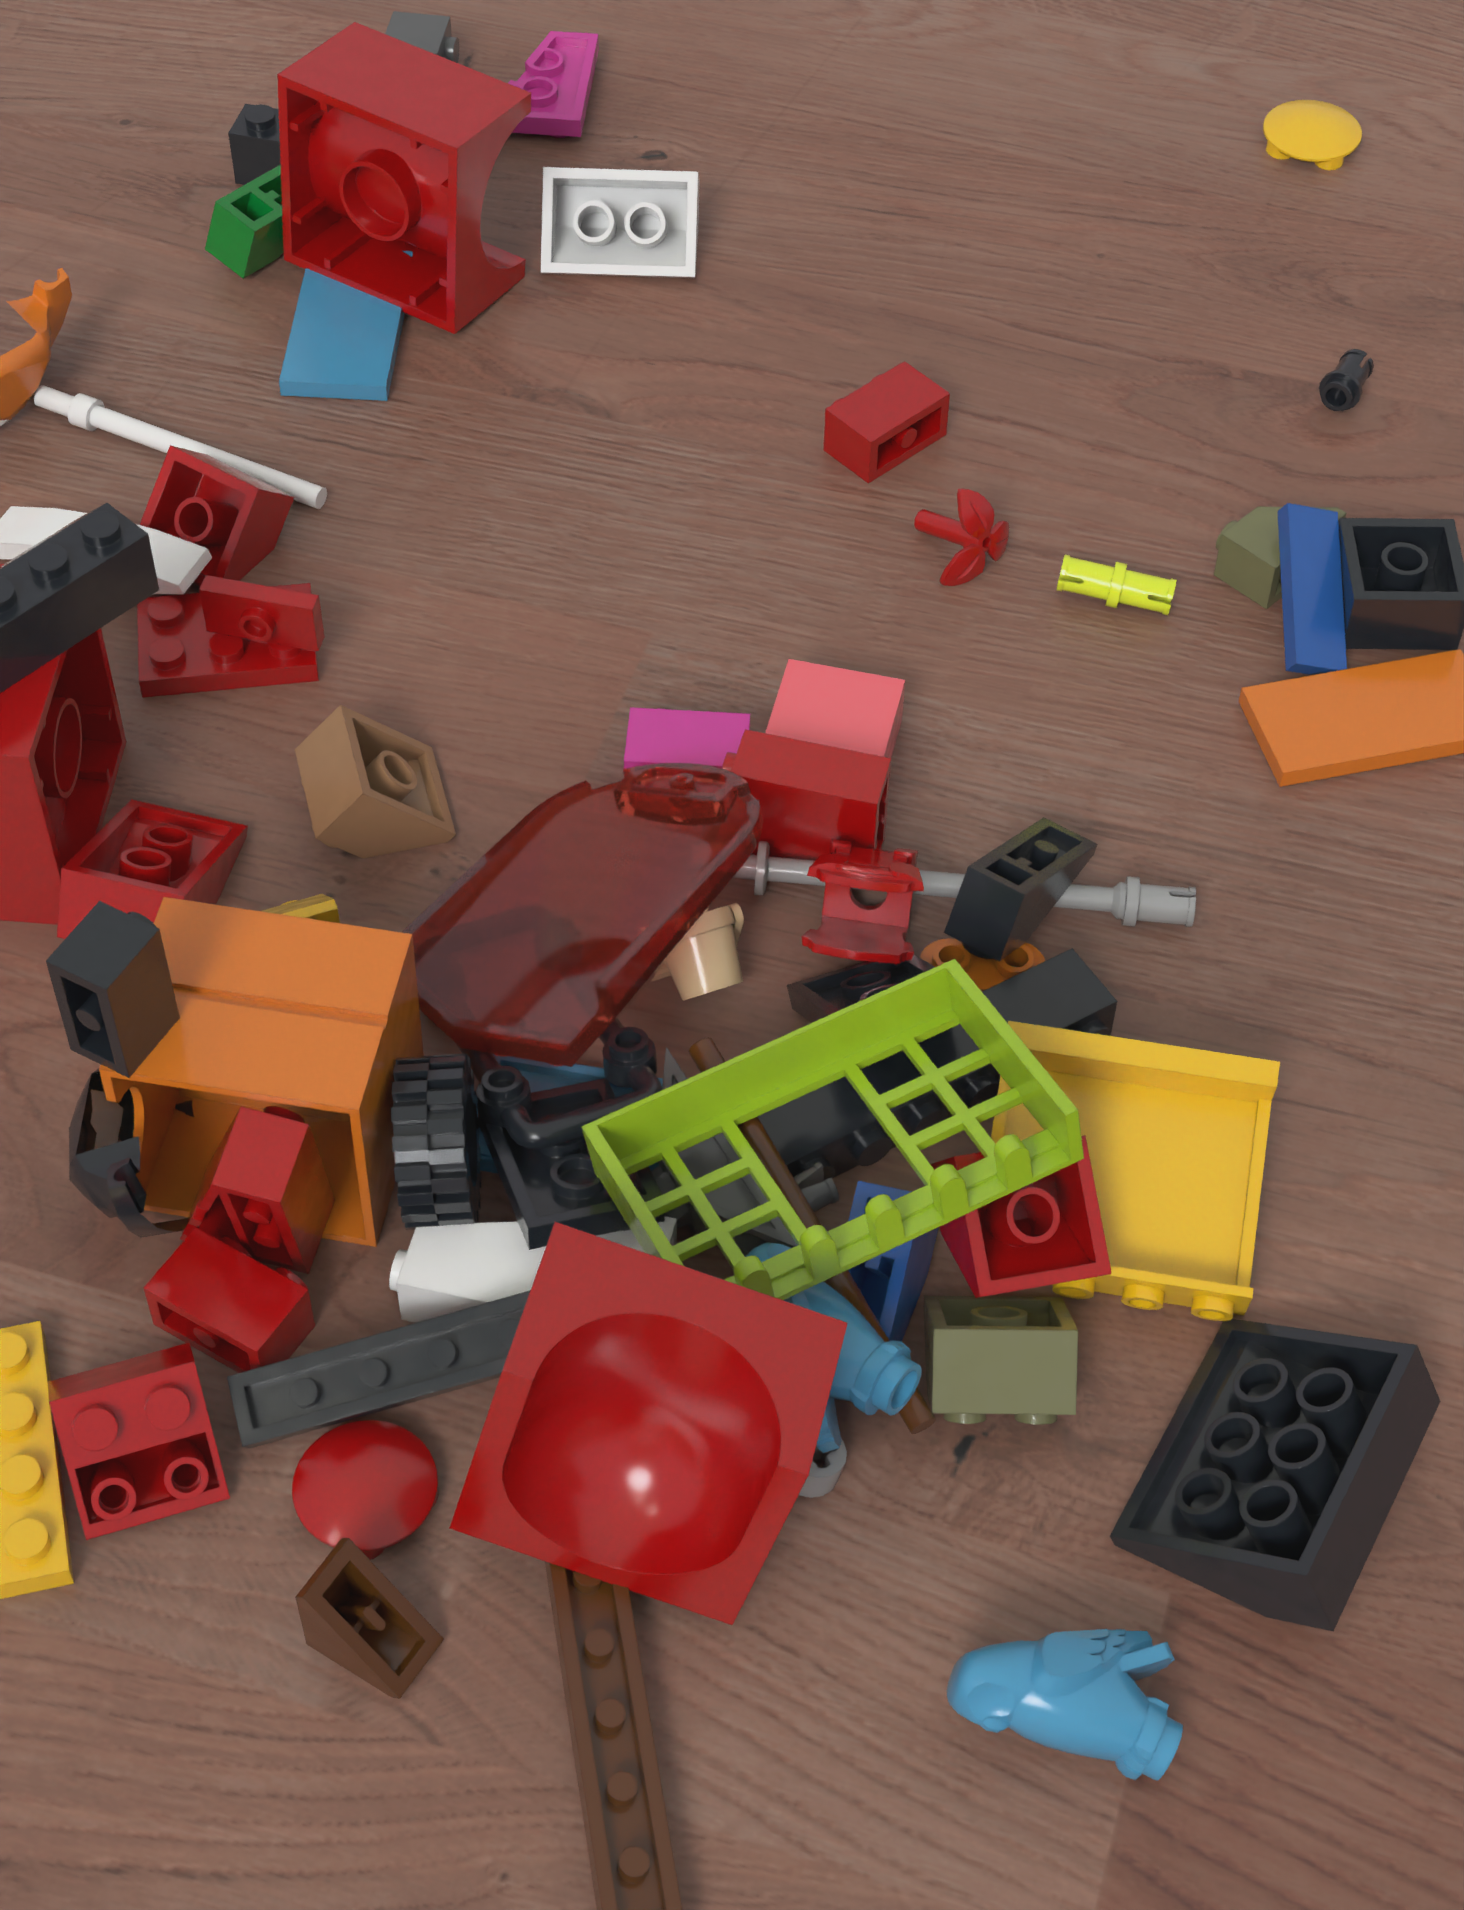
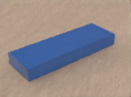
[1277,503,1347,675]

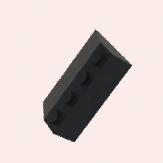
[1110,1319,1441,1631]

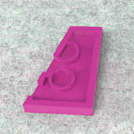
[508,31,599,138]

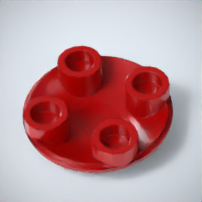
[292,1420,439,1560]

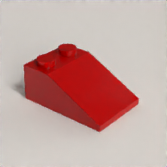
[57,799,248,939]

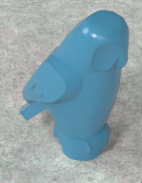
[746,1243,922,1453]
[946,1629,1183,1781]

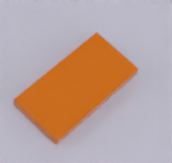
[1238,649,1464,787]

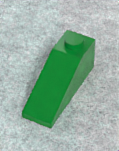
[205,165,284,279]

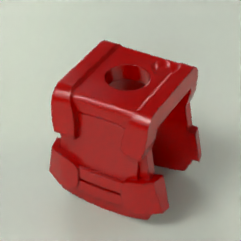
[801,839,924,964]

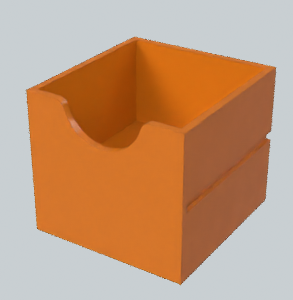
[99,897,424,1247]

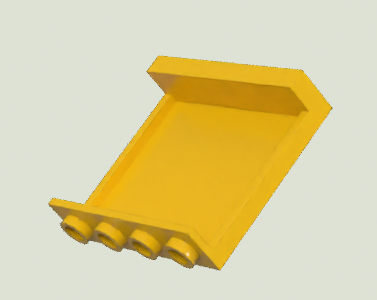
[991,1021,1280,1321]

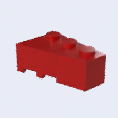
[180,1106,335,1274]

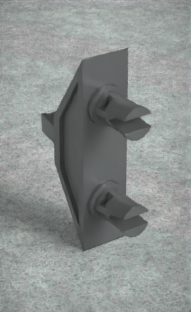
[651,1047,839,1257]

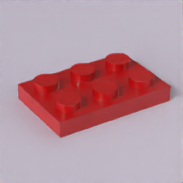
[137,583,319,698]

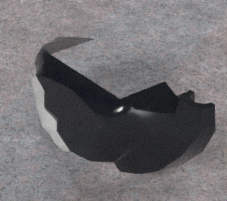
[69,1069,194,1238]

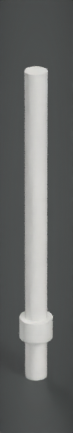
[34,385,327,509]

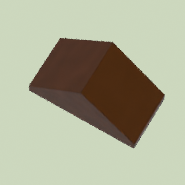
[295,1538,444,1699]

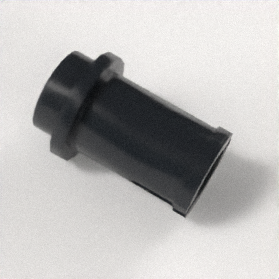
[1319,349,1374,411]

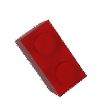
[823,361,950,484]
[143,1227,315,1373]

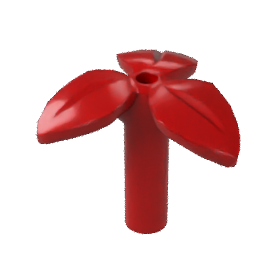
[914,488,1009,586]

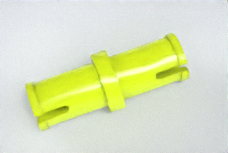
[1056,554,1177,616]

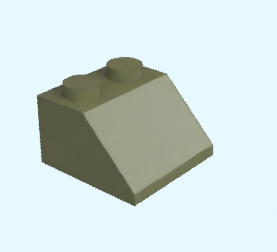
[923,1295,1078,1425]

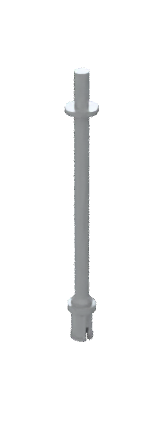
[696,841,1196,927]

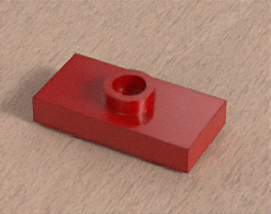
[199,575,325,652]

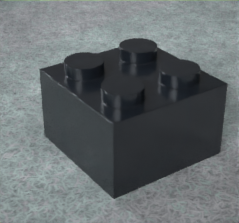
[1339,518,1464,650]

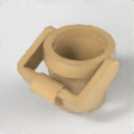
[636,903,744,1001]

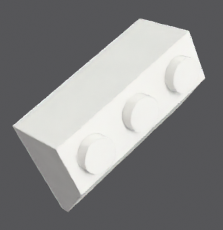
[541,167,700,278]

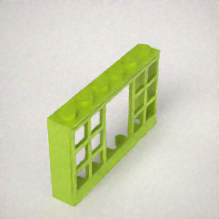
[582,959,1084,1300]

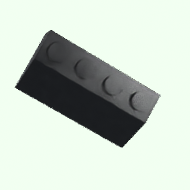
[0,503,159,693]

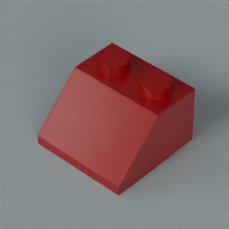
[139,445,295,586]
[931,1135,1112,1298]

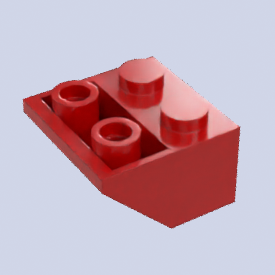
[48,1342,230,1540]

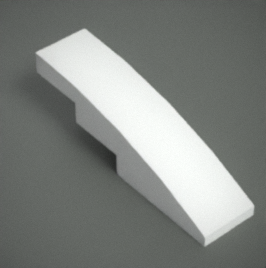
[0,506,212,594]

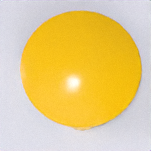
[1263,100,1362,170]

